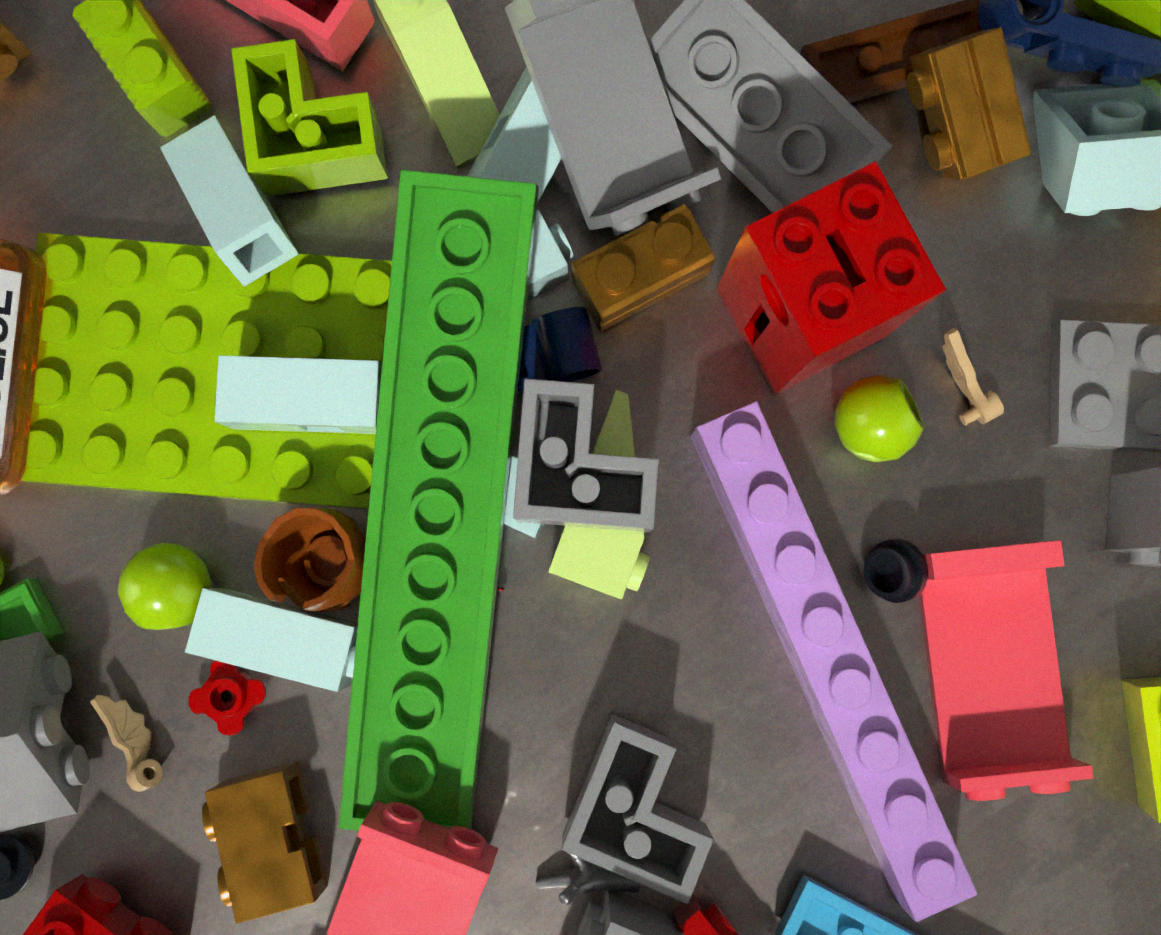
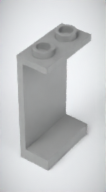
[504,0,721,236]

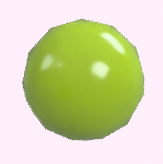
[834,375,924,462]
[117,543,213,630]

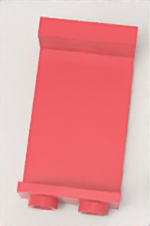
[919,540,1094,801]
[326,801,498,935]

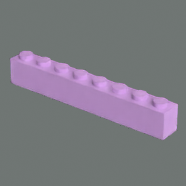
[690,401,978,922]

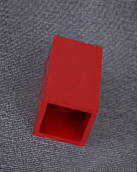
[716,161,946,396]

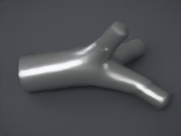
[536,852,641,905]

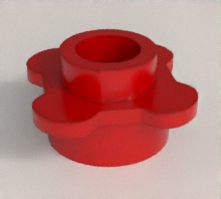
[188,661,266,736]

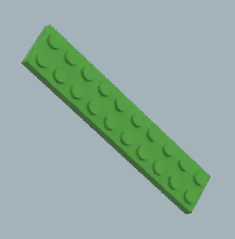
[338,170,539,831]

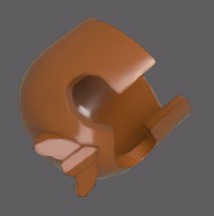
[254,508,366,613]

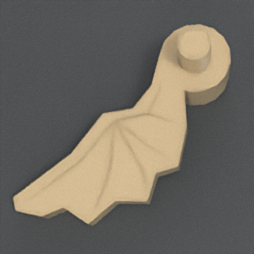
[942,328,1004,426]
[90,695,163,792]

